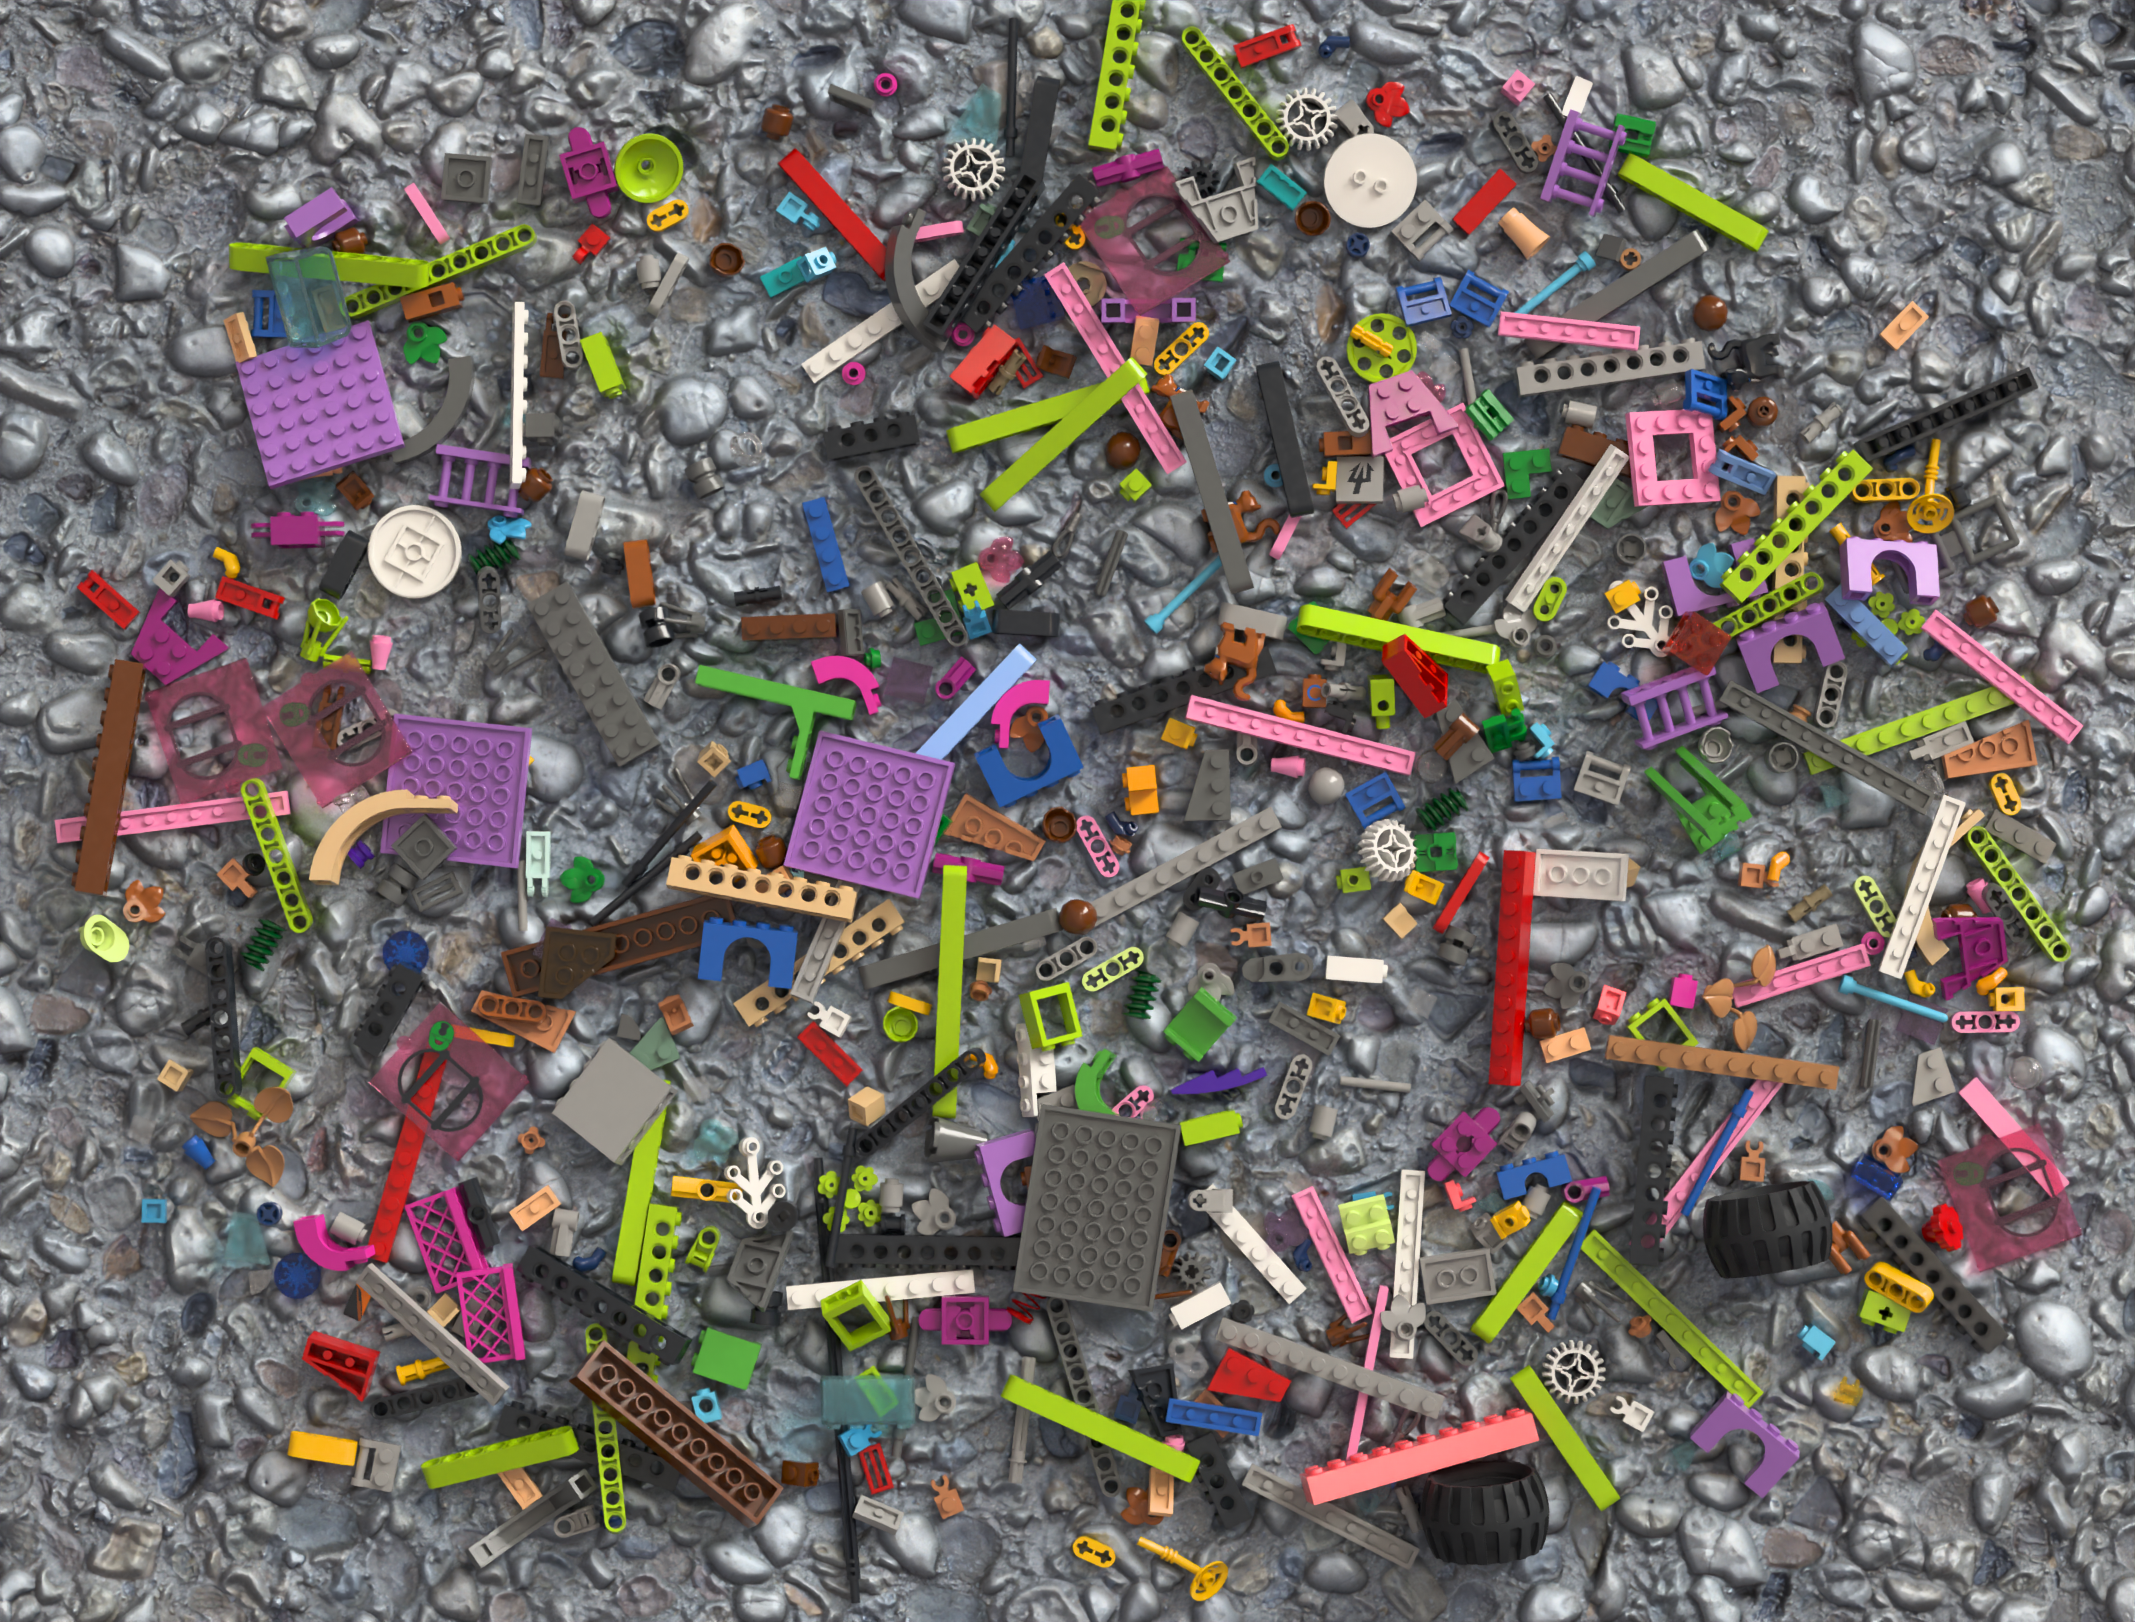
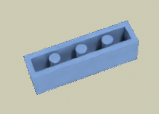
[1825,584,1908,668]

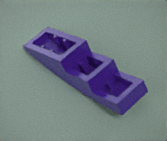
[1170,1067,1268,1094]

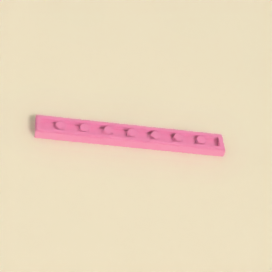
[1920,610,2083,745]
[1345,1284,1389,1461]

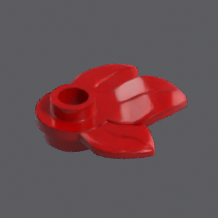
[1366,82,1410,128]

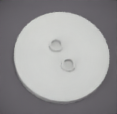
[1323,133,1417,228]
[368,505,462,599]

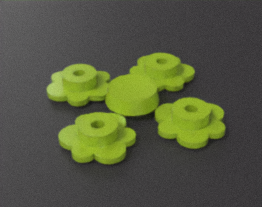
[1851,591,1925,665]
[817,1165,882,1232]

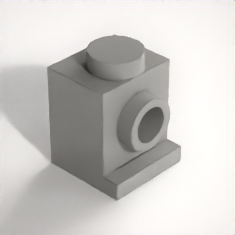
[152,559,191,598]

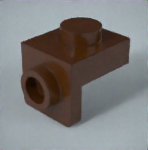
[1036,345,1077,379]
[336,470,374,511]
[781,1460,819,1487]

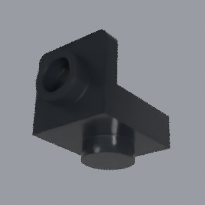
[1324,701,1357,735]

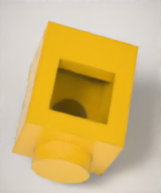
[1988,987,2025,1011]
[1490,1201,1531,1239]

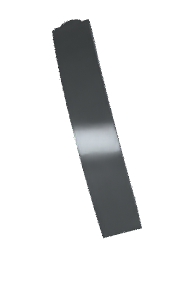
[885,208,949,352]
[371,356,475,465]
[465,1469,598,1570]

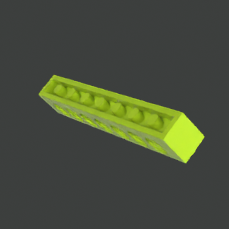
[1088,0,1146,153]
[1719,449,1873,604]
[627,1203,682,1383]

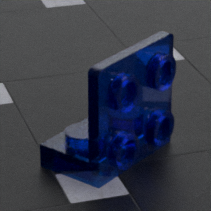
[1012,271,1065,330]

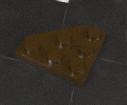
[538,926,617,999]

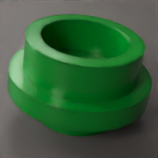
[864,648,881,671]

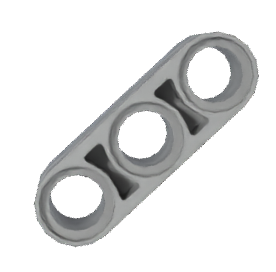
[554,301,583,370]
[564,490,605,561]
[1217,602,1288,640]
[1813,661,1847,729]
[1036,937,1097,981]

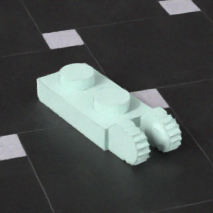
[526,831,551,897]

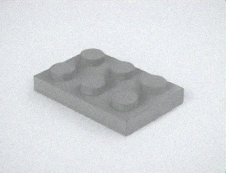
[1420,1247,1496,1305]

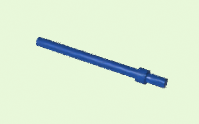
[1680,1088,1754,1217]
[1546,1186,1601,1320]

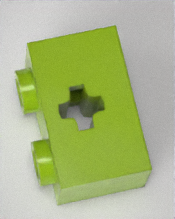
[949,562,995,614]
[1486,659,1524,717]
[1856,1289,1911,1334]

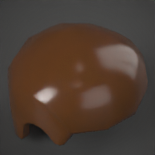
[1294,201,1331,236]
[709,243,745,278]
[1693,294,1728,332]
[1105,431,1141,470]
[1041,806,1077,844]
[1059,899,1097,935]

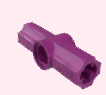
[1092,149,1164,188]
[932,853,1005,886]

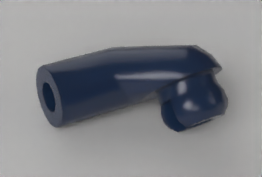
[1318,36,1350,59]
[1883,445,1916,472]
[1923,640,1946,662]
[1105,811,1138,837]
[1292,1236,1312,1272]
[572,1246,607,1272]

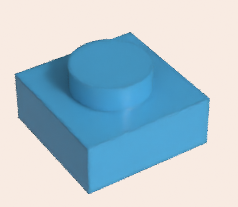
[141,1199,167,1223]

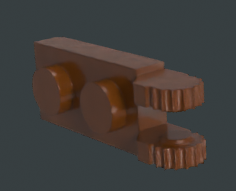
[540,313,568,379]
[312,685,346,751]

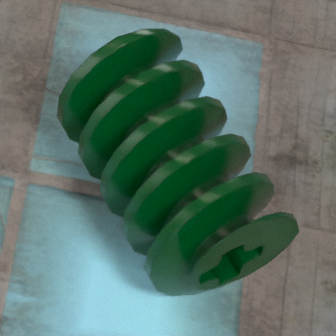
[468,537,521,578]
[1415,786,1469,831]
[240,919,287,971]
[1122,969,1162,1020]

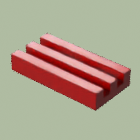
[1007,337,1044,389]
[1332,504,1376,529]
[858,1442,894,1495]

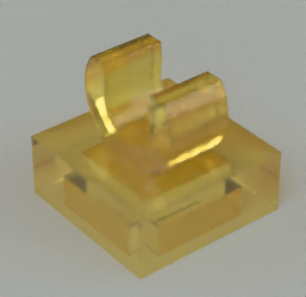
[1833,1376,1863,1406]

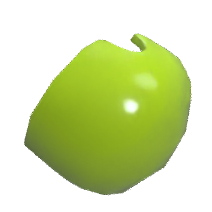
[307,598,342,633]
[883,1006,918,1043]

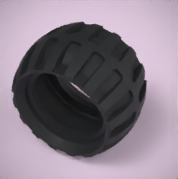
[1703,1181,1833,1279]
[1421,1460,1549,1565]

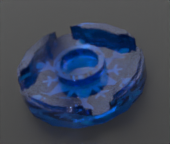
[383,931,430,971]
[274,1252,322,1299]

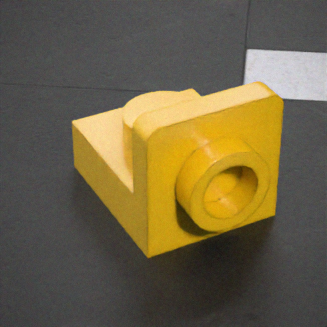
[1312,461,1337,495]
[1161,718,1198,750]
[1307,993,1346,1024]

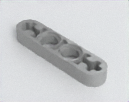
[1316,356,1369,437]

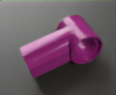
[935,657,976,701]
[1561,1176,1610,1203]

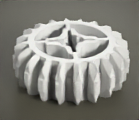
[1275,88,1338,151]
[942,138,1005,202]
[1357,819,1418,883]
[1542,1340,1606,1404]

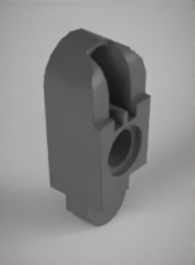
[1242,953,1314,982]

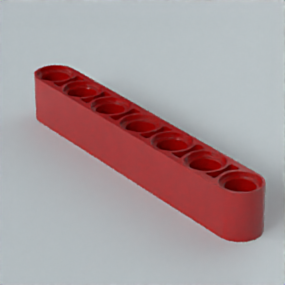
[778,148,886,282]

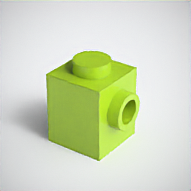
[1119,468,1152,503]
[1336,867,1371,893]

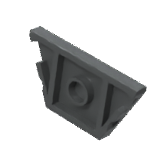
[727,1230,794,1312]

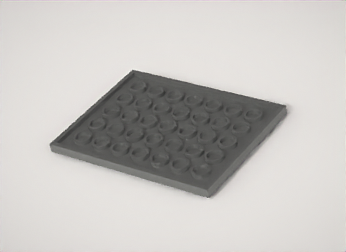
[1013,1104,1181,1312]

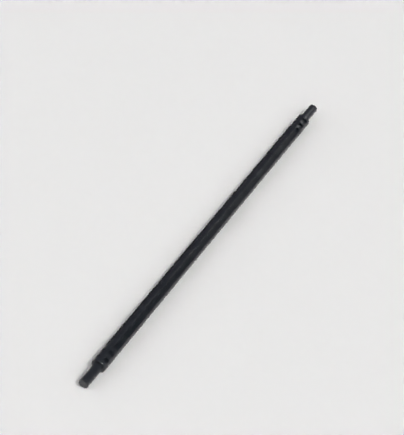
[813,1158,861,1603]

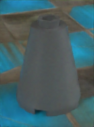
[924,1116,990,1163]

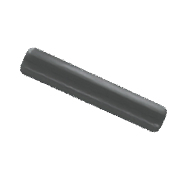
[1094,530,1128,597]
[1860,1019,1882,1088]

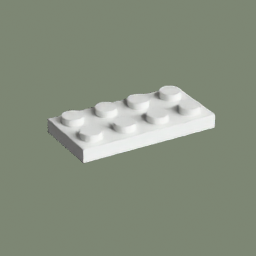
[1533,849,1629,901]

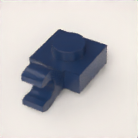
[1113,1381,1143,1424]

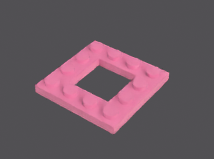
[1384,403,1505,528]
[1625,410,1721,507]

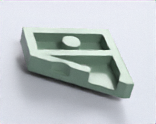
[1589,478,1648,529]
[630,1016,681,1070]

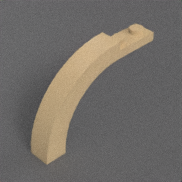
[309,789,458,885]
[1904,809,1985,966]

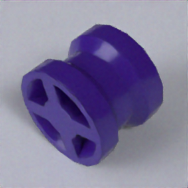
[348,839,375,869]

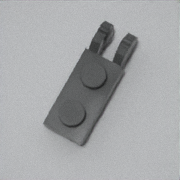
[171,935,239,977]

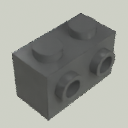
[526,413,563,446]

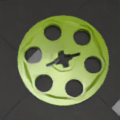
[1347,313,1417,383]

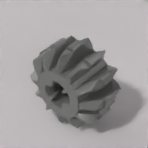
[1172,1251,1211,1291]

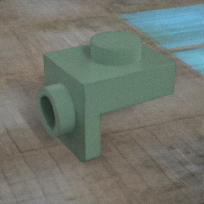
[966,203,997,237]

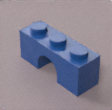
[1586,661,1658,721]
[1495,1151,1572,1200]

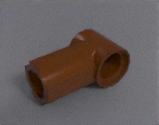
[1433,713,1480,761]
[1159,1230,1181,1277]

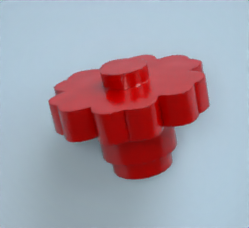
[1922,1203,1963,1252]

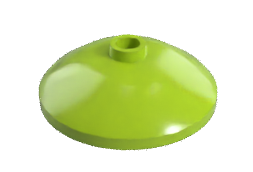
[614,133,683,203]

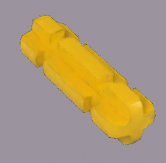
[1350,325,1393,357]

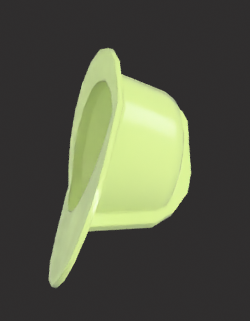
[78,915,129,962]

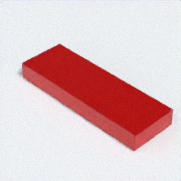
[1452,169,1517,236]
[797,1021,863,1087]

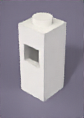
[1325,956,1388,983]
[1168,1281,1231,1330]

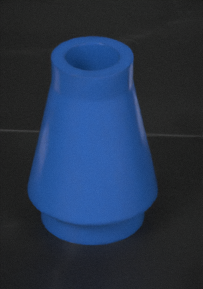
[182,1134,216,1170]

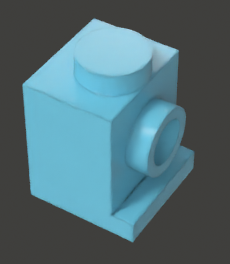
[796,247,836,283]
[1204,346,1236,382]
[1797,1323,1836,1361]

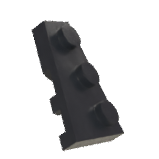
[1128,1363,1182,1437]

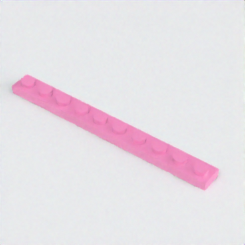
[1044,262,1187,474]
[1185,695,1416,776]
[55,791,290,843]
[1628,1079,1784,1248]

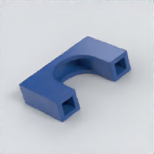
[974,714,1084,808]
[698,917,798,989]

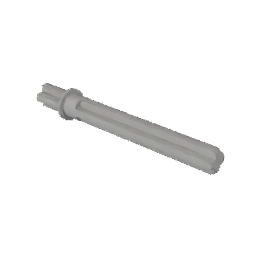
[1008,1357,1036,1484]

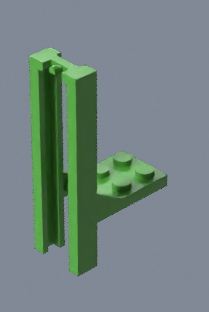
[695,665,857,781]
[1644,746,1752,854]

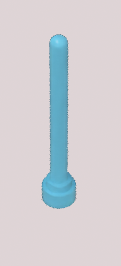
[1514,251,1596,314]
[1144,556,1222,634]
[1838,974,1948,1023]

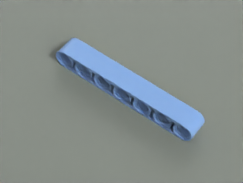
[916,644,1037,760]

